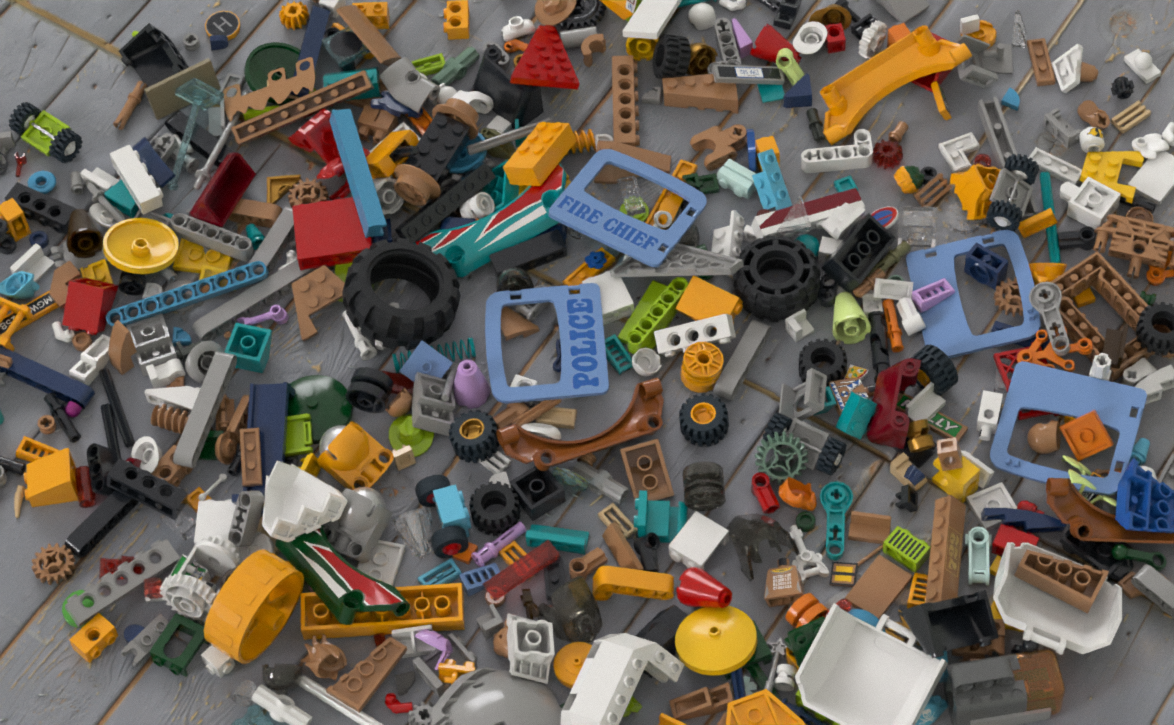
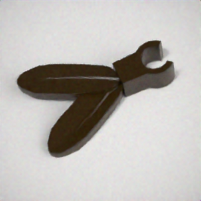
[520,589,539,620]

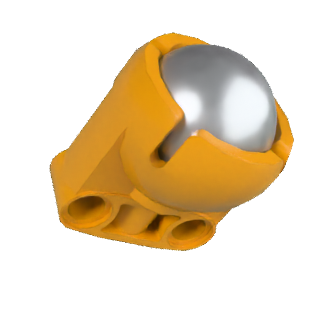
[317,421,394,490]

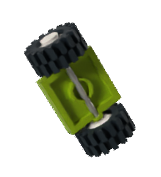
[9,102,83,164]

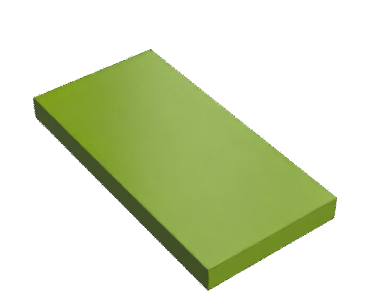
[617,280,678,350]

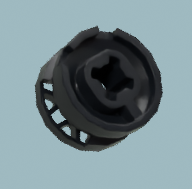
[118,271,146,295]

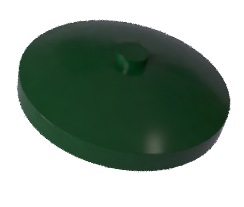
[244,42,316,105]
[287,375,353,444]

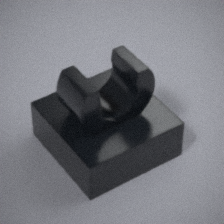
[895,485,918,512]

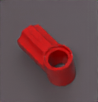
[751,472,780,514]

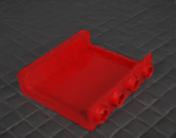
[292,197,372,270]

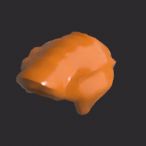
[778,477,817,511]

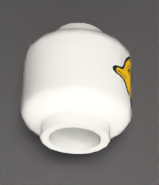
[1079,127,1105,153]

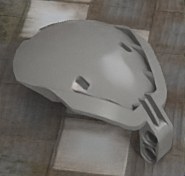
[430,667,563,725]

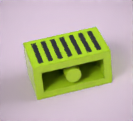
[883,526,930,573]

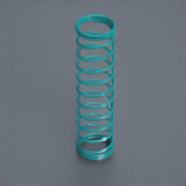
[392,337,476,374]

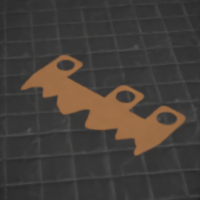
[223,57,315,122]

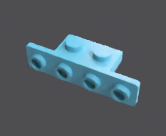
[752,149,792,210]

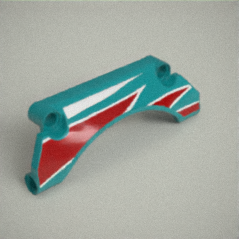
[413,163,567,278]

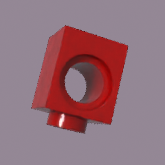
[825,23,846,54]

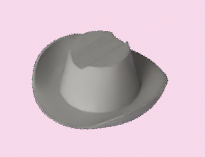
[185,341,224,384]

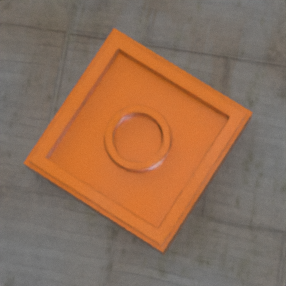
[1059,410,1114,462]

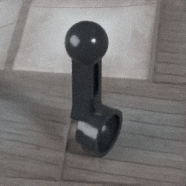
[1011,640,1039,659]

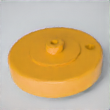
[553,642,592,689]

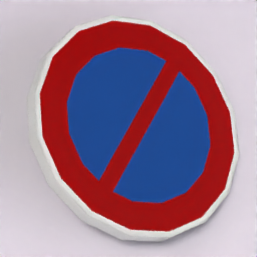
[870,206,899,229]

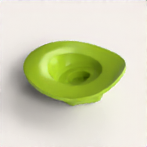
[389,414,434,457]

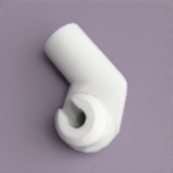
[1162,122,1174,147]

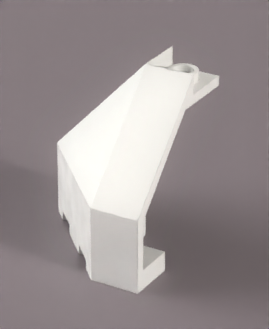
[262,461,348,542]

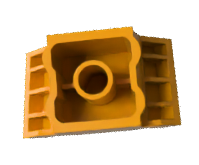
[950,164,1001,220]

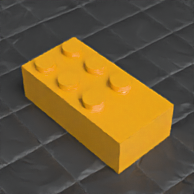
[503,122,577,186]

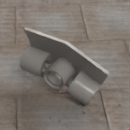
[380,57,440,113]

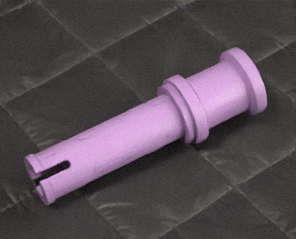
[471,521,526,567]

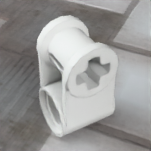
[1121,358,1157,387]

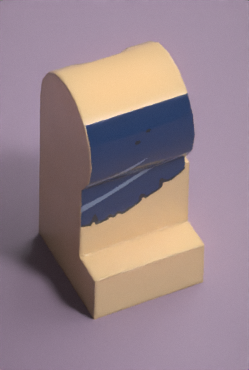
[890,452,927,491]

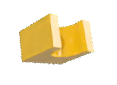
[932,456,980,503]

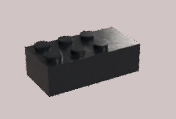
[821,213,896,293]

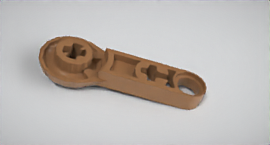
[215,395,249,465]

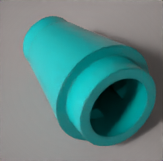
[245,224,265,250]

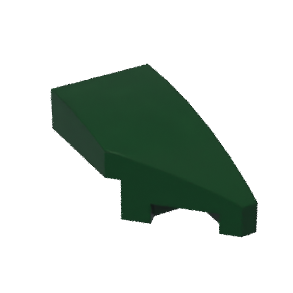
[682,173,719,194]

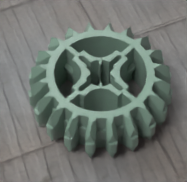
[755,431,808,484]

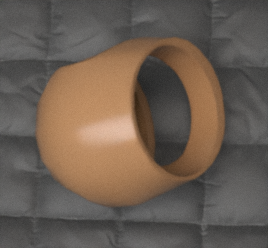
[1027,420,1061,454]

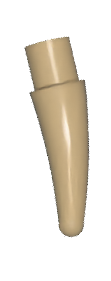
[14,485,25,518]

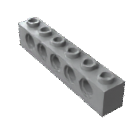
[65,539,180,628]

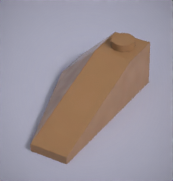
[594,140,671,184]

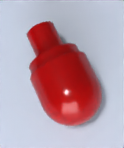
[1017,500,1045,514]

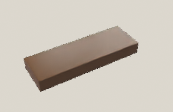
[1027,38,1056,87]
[240,428,263,487]
[602,523,644,570]

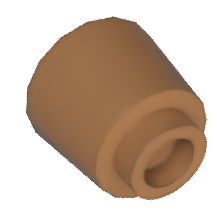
[1080,62,1098,82]

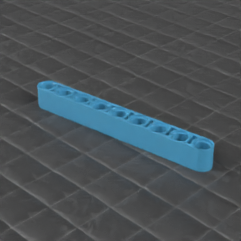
[106,261,269,327]

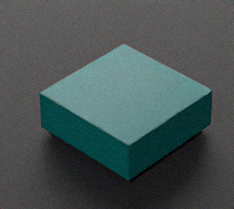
[834,175,858,193]

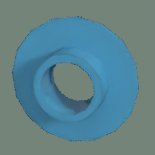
[27,170,56,194]

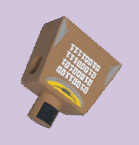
[764,558,805,608]

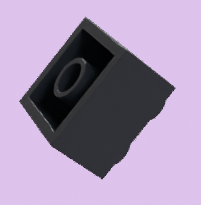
[510,466,566,521]

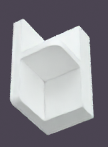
[821,203,866,241]
[392,625,436,658]

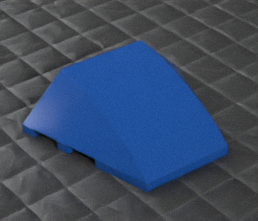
[1115,458,1174,533]

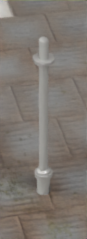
[194,90,251,190]
[87,183,178,284]

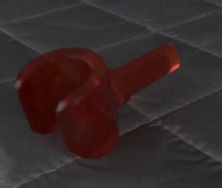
[14,152,27,177]

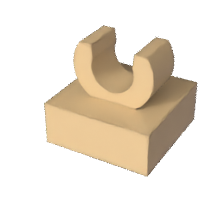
[392,445,416,471]

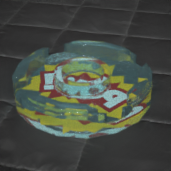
[552,467,590,492]

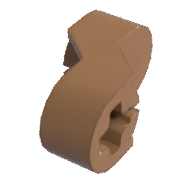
[1077,100,1110,131]

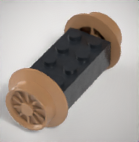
[394,98,479,206]

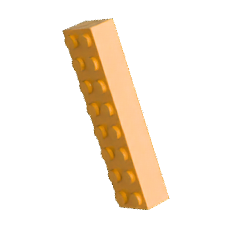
[301,583,465,640]

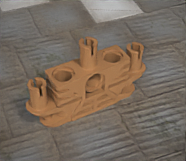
[1093,214,1174,279]

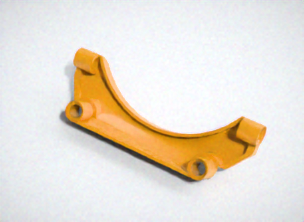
[820,25,972,146]

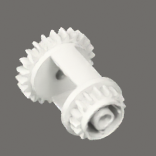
[160,535,240,624]

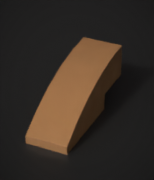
[109,320,137,375]
[669,682,735,720]

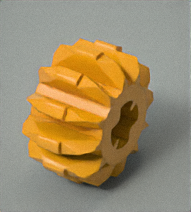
[279,0,309,31]

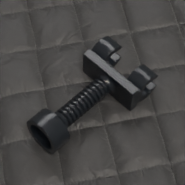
[835,0,878,40]

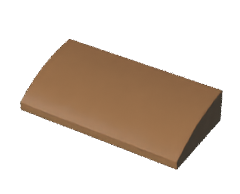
[336,5,401,67]

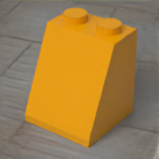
[24,448,79,507]

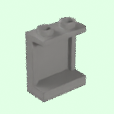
[412,633,477,697]

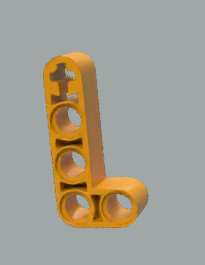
[592,566,674,601]

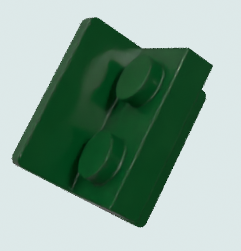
[784,617,825,668]

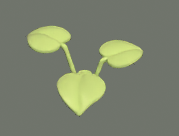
[1061,455,1117,506]

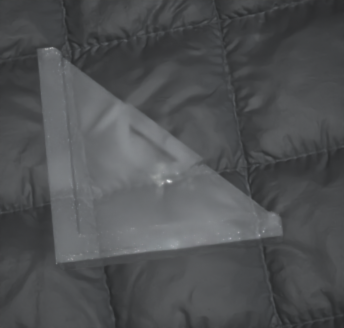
[776,196,811,235]

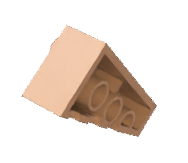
[662,74,738,114]
[1014,550,1109,614]

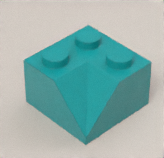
[224,323,272,373]

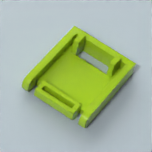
[285,414,313,456]

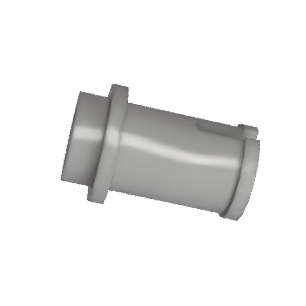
[70,171,85,195]

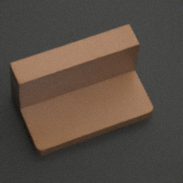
[848,511,891,544]

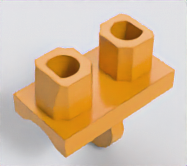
[438,659,476,685]

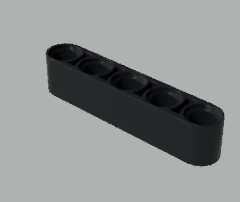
[164,110,234,167]
[65,479,139,558]

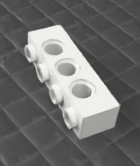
[654,314,736,357]

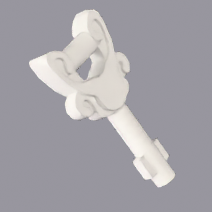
[789,525,829,584]

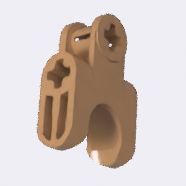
[690,124,747,171]

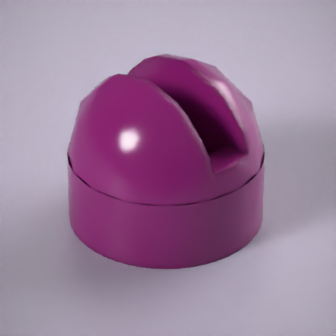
[65,401,83,417]

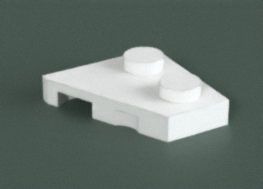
[1051,44,1083,93]

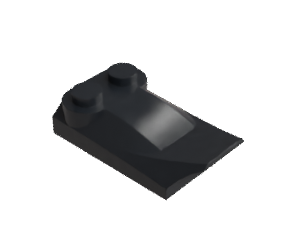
[1060,526,1134,581]
[636,605,688,678]

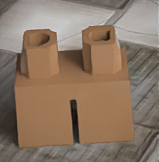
[358,105,399,144]

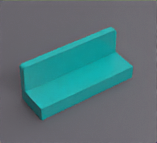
[526,524,589,554]

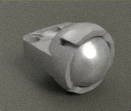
[323,487,392,563]

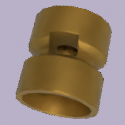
[906,419,935,453]

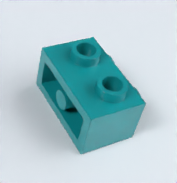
[835,391,877,439]

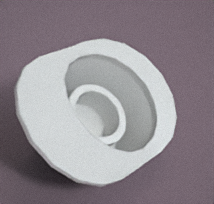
[793,21,827,55]
[131,436,163,473]

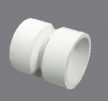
[460,192,495,219]

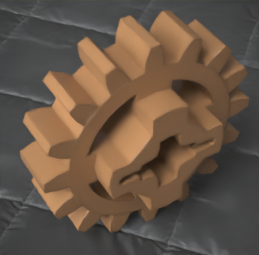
[288,178,329,208]
[994,277,1023,317]
[31,543,75,585]

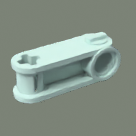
[965,527,992,586]

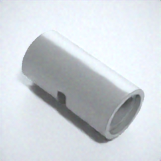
[560,26,597,49]

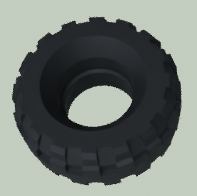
[733,235,820,322]

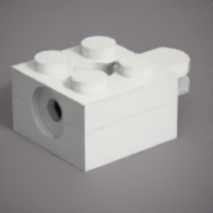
[1059,177,1121,230]

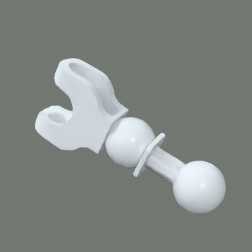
[420,73,493,122]

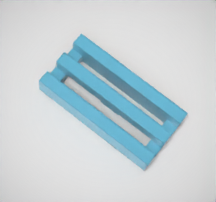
[418,558,462,585]

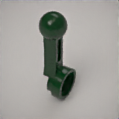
[1112,544,1167,572]

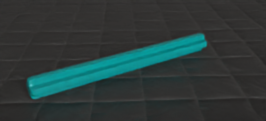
[1040,172,1061,263]

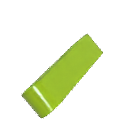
[627,277,688,354]

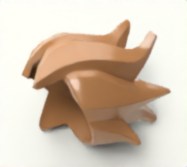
[300,635,347,681]

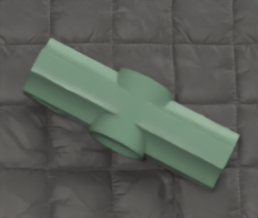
[431,46,480,86]

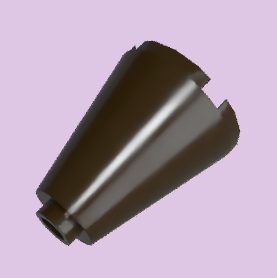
[66,209,104,258]

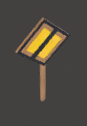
[830,544,883,587]

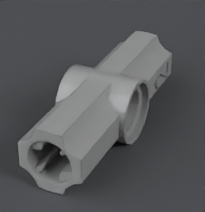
[572,461,629,504]

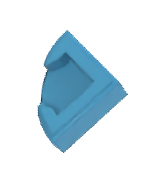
[1001,88,1020,111]
[172,327,192,346]

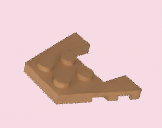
[292,265,345,341]

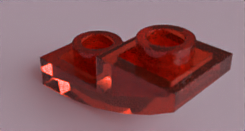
[99,556,141,579]

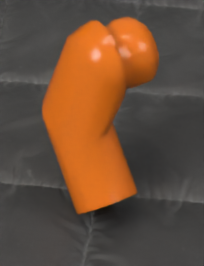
[504,39,528,53]

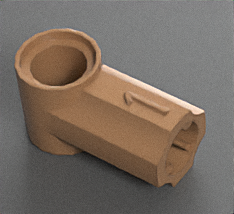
[493,402,530,429]
[569,547,608,583]

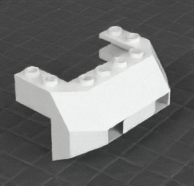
[561,633,685,725]

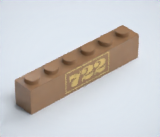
[925,495,966,603]

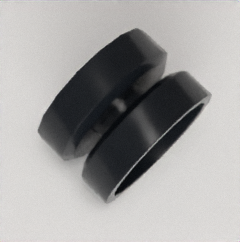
[345,367,394,413]

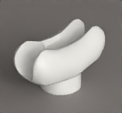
[501,16,536,42]

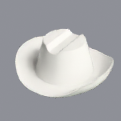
[521,423,562,440]

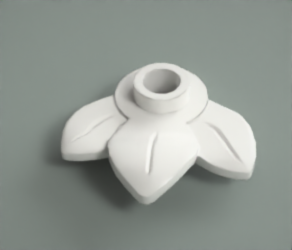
[1132,133,1169,159]

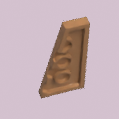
[326,637,407,713]

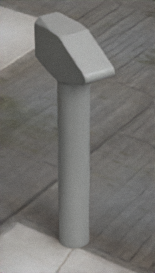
[441,363,459,402]

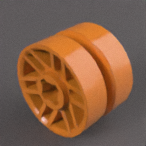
[785,593,829,628]

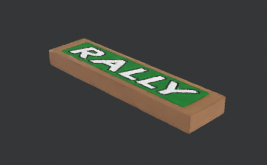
[895,393,968,444]

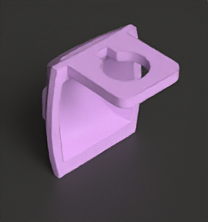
[415,629,453,671]

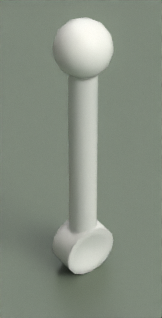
[198,474,227,501]

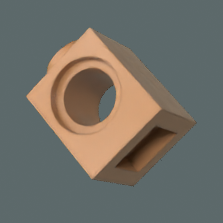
[937,437,963,471]

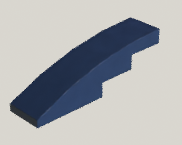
[981,508,1067,533]

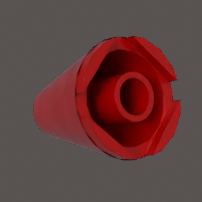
[750,23,802,64]
[676,567,732,608]

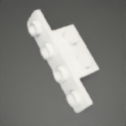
[711,210,745,280]

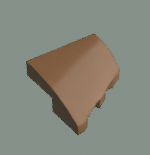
[501,306,540,341]

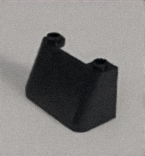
[119,23,189,101]
[473,44,544,129]
[902,590,999,658]

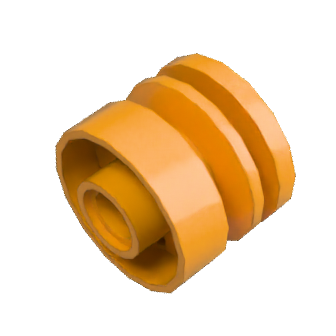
[680,342,724,393]

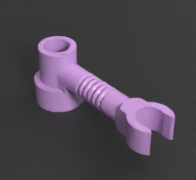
[237,304,289,326]

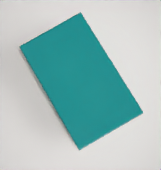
[757,84,785,104]

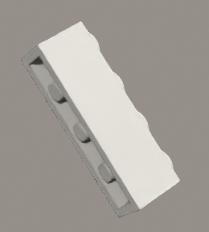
[110,145,164,215]

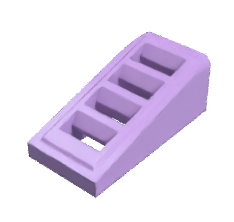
[732,18,753,58]
[911,278,955,313]

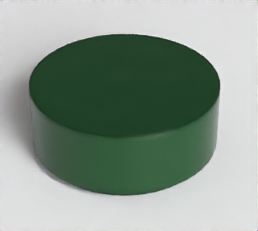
[796,511,816,532]

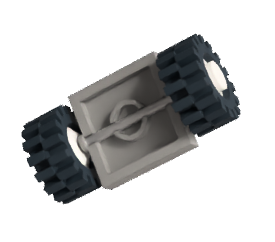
[986,154,1039,232]
[763,412,846,476]

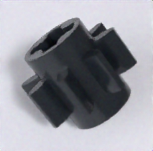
[1111,76,1135,99]

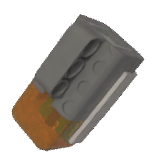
[943,649,1065,725]

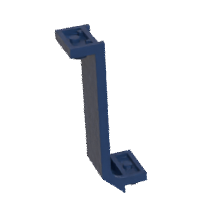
[232,382,295,514]

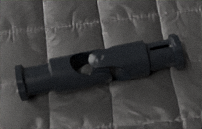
[868,311,890,383]

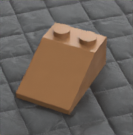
[620,439,674,501]

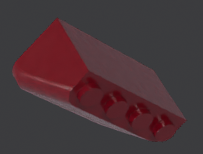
[189,152,256,228]

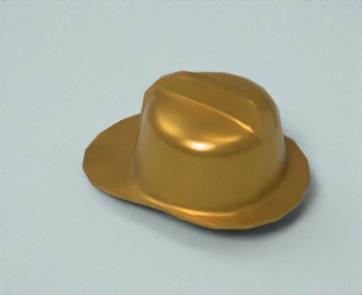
[809,4,852,30]

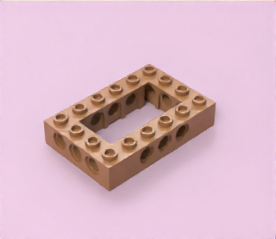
[1043,251,1171,382]

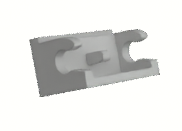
[1043,108,1082,149]

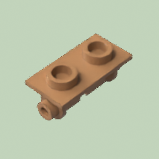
[216,394,235,432]

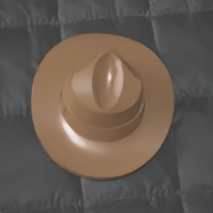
[535,0,577,26]

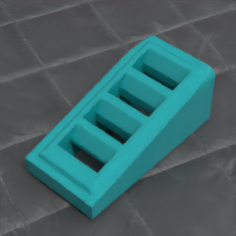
[605,334,633,375]

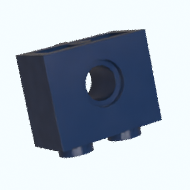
[964,242,1008,290]

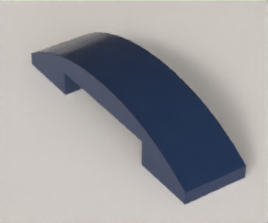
[132,136,176,188]

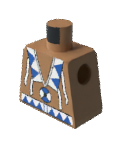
[828,377,875,417]

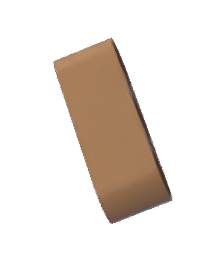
[228,199,283,228]

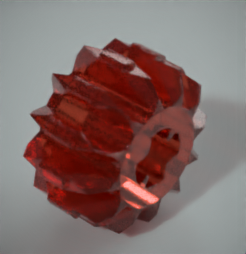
[872,139,903,170]

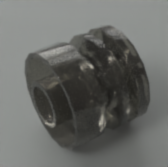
[682,461,726,511]

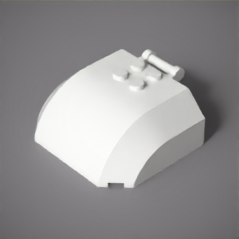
[993,542,1122,655]
[795,603,948,725]

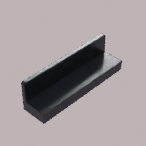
[489,229,567,282]

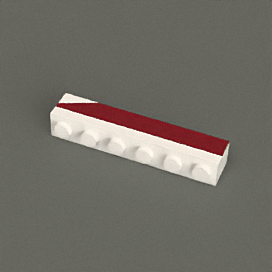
[751,188,865,240]

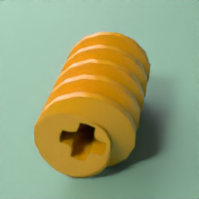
[566,129,596,155]

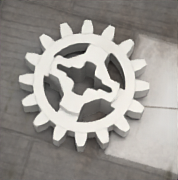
[858,20,887,59]

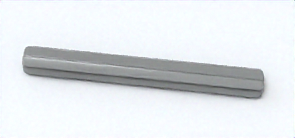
[466,118,552,155]

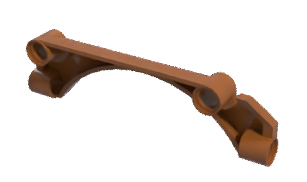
[496,377,664,471]
[1046,478,1174,544]

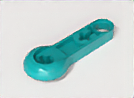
[820,481,853,561]

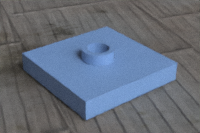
[400,340,453,382]

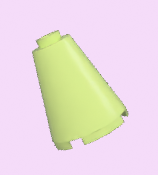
[832,292,871,344]

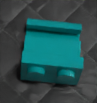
[634,490,688,543]

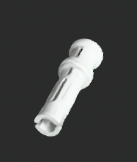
[342,310,377,360]

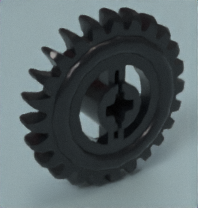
[556,0,606,30]

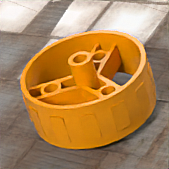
[204,549,304,664]

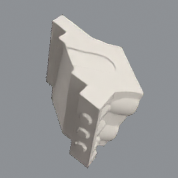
[506,613,555,684]

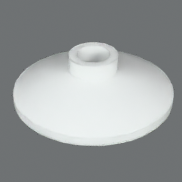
[89,203,125,228]

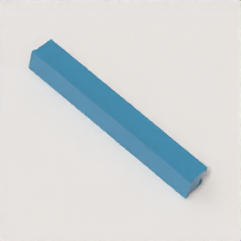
[329,109,387,238]

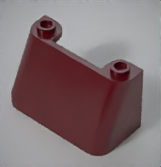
[866,358,921,449]

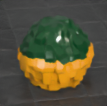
[894,165,925,194]

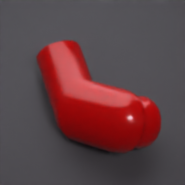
[385,693,413,714]

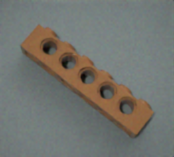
[612,55,640,147]

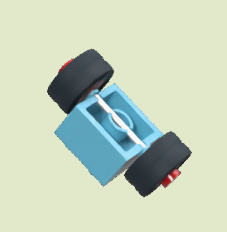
[415,475,472,558]

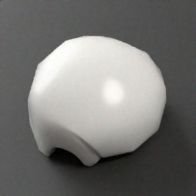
[688,3,716,30]
[632,348,662,377]

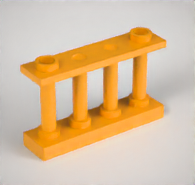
[0,297,35,351]

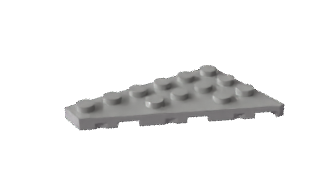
[610,243,744,277]

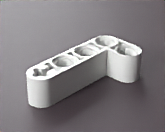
[801,129,873,173]

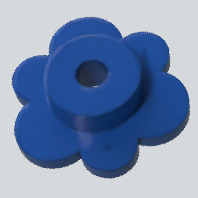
[585,251,607,269]

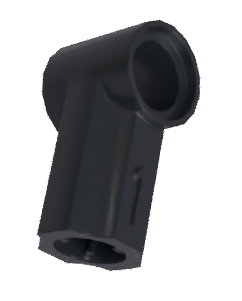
[1058,226,1096,251]
[634,532,660,573]

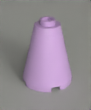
[453,360,491,409]

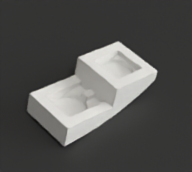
[862,290,883,318]

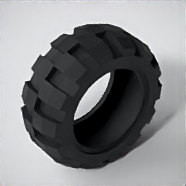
[342,238,461,350]

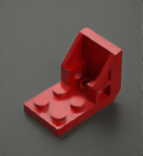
[288,108,345,178]

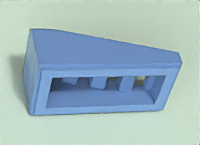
[459,563,504,597]

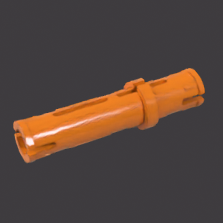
[882,299,904,353]

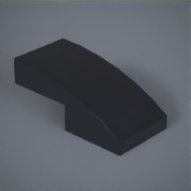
[773,0,802,30]

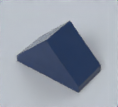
[784,73,812,108]

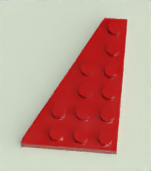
[510,25,580,90]

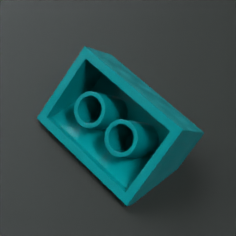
[323,67,381,101]
[482,159,519,213]

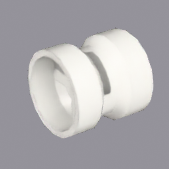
[774,664,797,692]

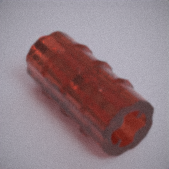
[75,466,96,508]

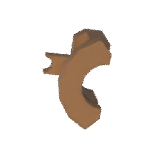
[581,34,606,68]

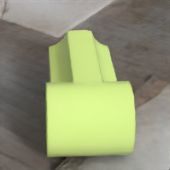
[776,48,805,85]

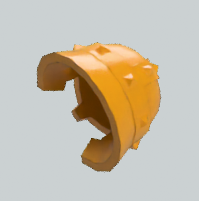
[1029,263,1067,285]

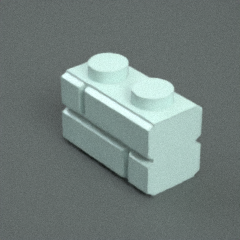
[717,159,757,199]

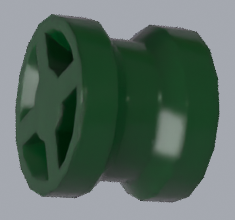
[1140,291,1157,307]

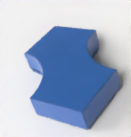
[746,129,757,171]

